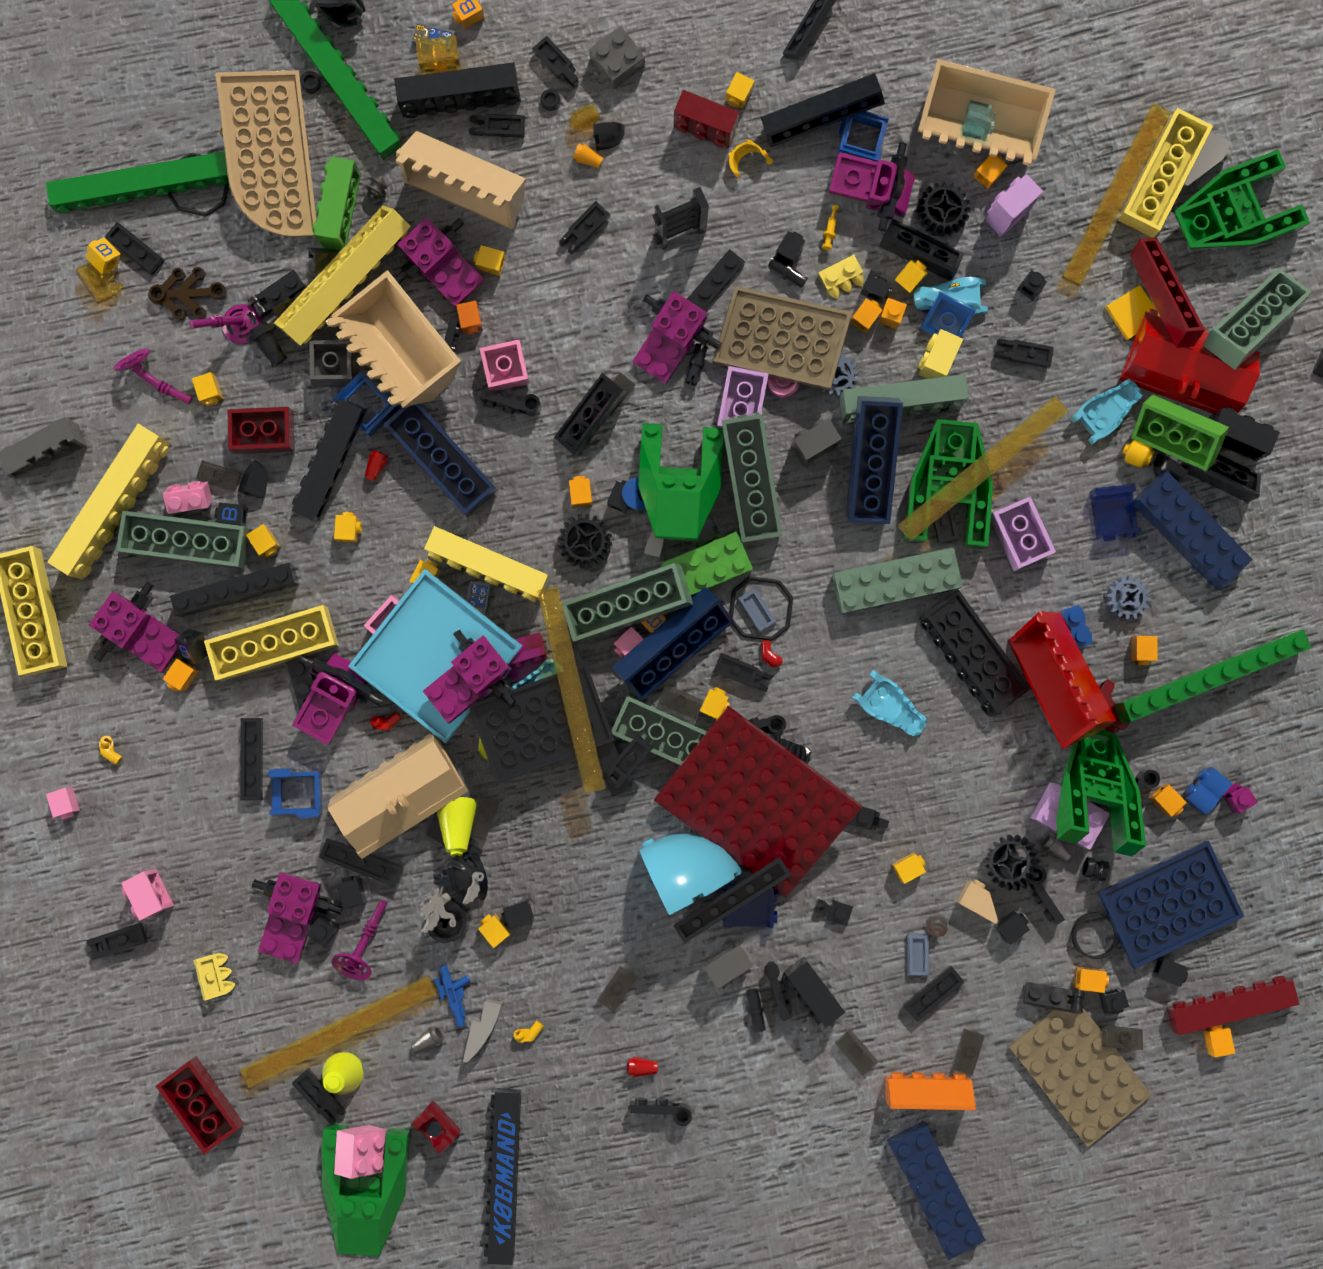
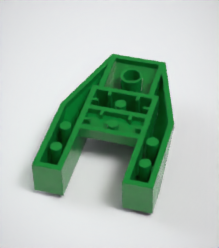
[1174,149,1310,249]
[903,419,993,549]
[638,423,723,541]
[1056,730,1146,857]
[322,1124,411,1256]

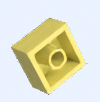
[917,329,963,379]

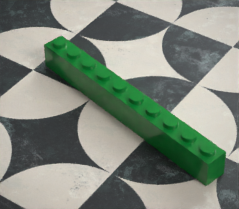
[268,0,402,160]
[46,151,229,213]
[1113,629,1311,724]

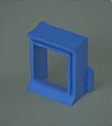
[836,111,889,162]
[332,371,401,437]
[268,769,323,818]

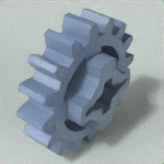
[821,353,859,397]
[1105,575,1151,620]

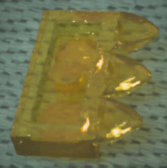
[75,263,123,304]

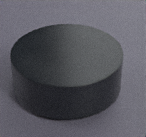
[300,71,321,93]
[540,89,561,111]

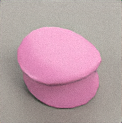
[767,376,800,398]

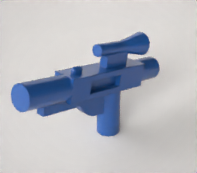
[432,965,471,1027]

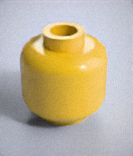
[1122,439,1155,468]

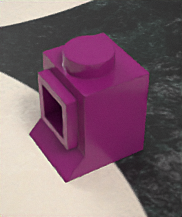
[1222,782,1258,813]

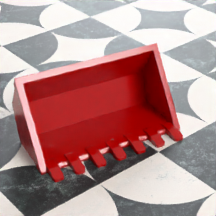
[1119,308,1260,414]
[1008,611,1116,750]

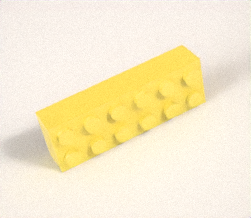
[1118,108,1213,238]
[424,526,550,603]
[0,546,68,677]
[204,605,339,682]

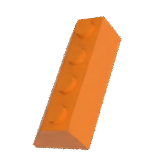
[885,1072,976,1110]

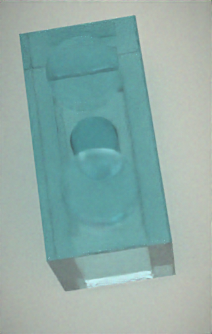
[962,100,996,141]

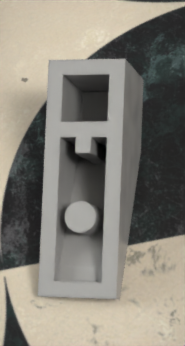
[1180,132,1231,193]

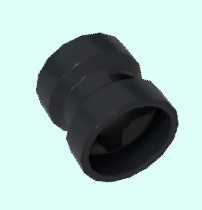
[1082,857,1109,882]

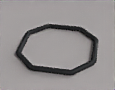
[167,153,229,216]
[729,576,793,641]

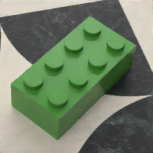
[313,156,361,250]
[1131,395,1229,471]
[661,532,753,597]

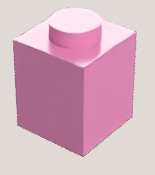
[614,627,644,658]
[46,787,80,820]

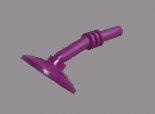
[189,304,262,344]
[113,348,193,405]
[332,899,388,980]

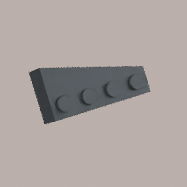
[0,417,88,479]

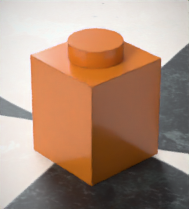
[456,301,483,334]

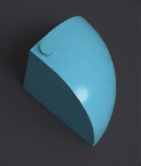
[639,833,742,915]

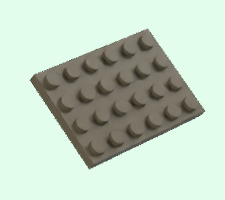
[713,286,853,391]
[1008,998,1152,1147]

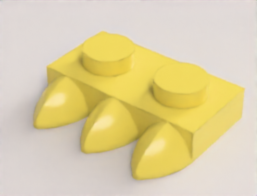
[818,255,864,299]
[193,953,235,1000]

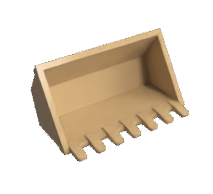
[918,59,1056,166]
[396,131,526,230]
[326,270,461,408]
[328,733,468,859]

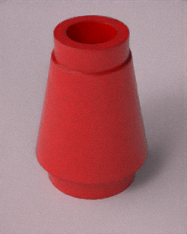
[364,450,388,481]
[627,1056,658,1078]

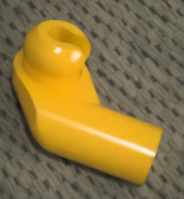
[99,736,123,765]
[513,1020,544,1043]

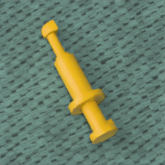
[822,205,839,250]

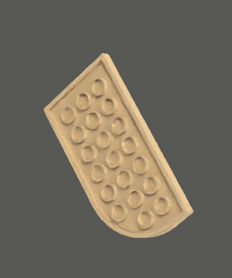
[215,70,317,237]

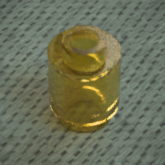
[569,104,600,132]

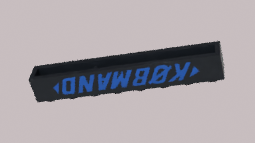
[484,1088,522,1265]

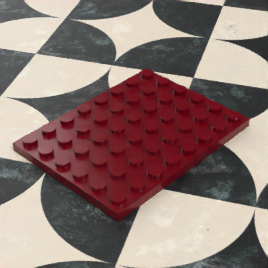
[654,706,862,898]

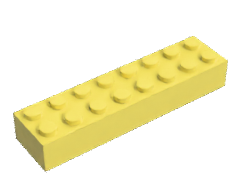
[274,205,411,346]
[47,424,170,580]

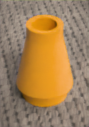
[572,143,603,169]

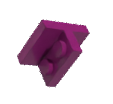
[508,632,548,683]

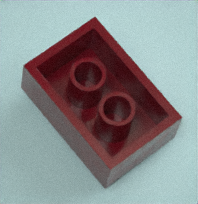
[674,90,739,148]
[227,407,295,454]

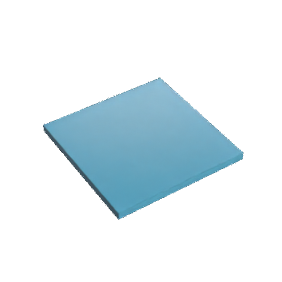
[348,569,523,743]

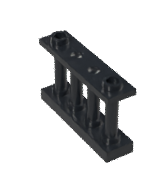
[652,187,709,250]

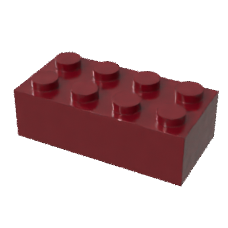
[155,1056,244,1155]

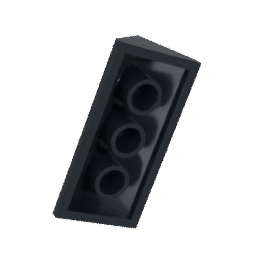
[879,219,964,281]
[554,373,627,456]
[1177,454,1261,503]

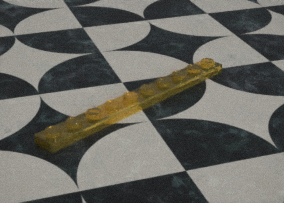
[1061,103,1171,287]
[897,395,1068,541]
[537,586,606,794]
[240,974,438,1088]

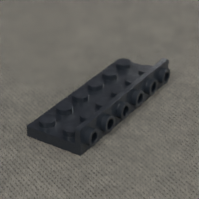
[919,589,1031,717]

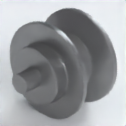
[365,176,388,199]
[926,915,948,937]

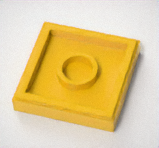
[1105,285,1160,340]

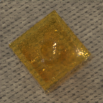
[416,35,462,75]

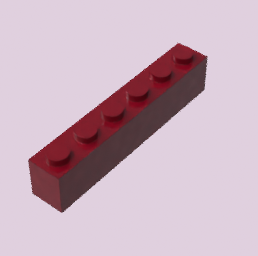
[1130,238,1205,348]
[1166,976,1300,1035]

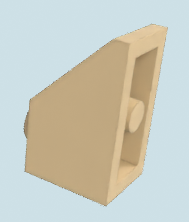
[956,879,998,924]

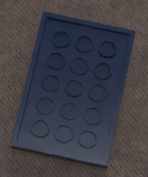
[1097,841,1244,969]

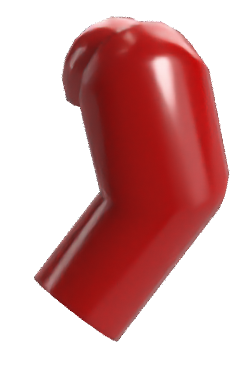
[761,641,783,668]
[370,711,402,731]

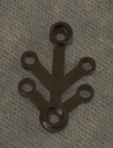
[148,267,227,321]

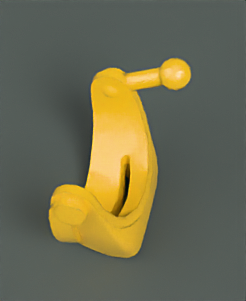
[729,139,773,178]

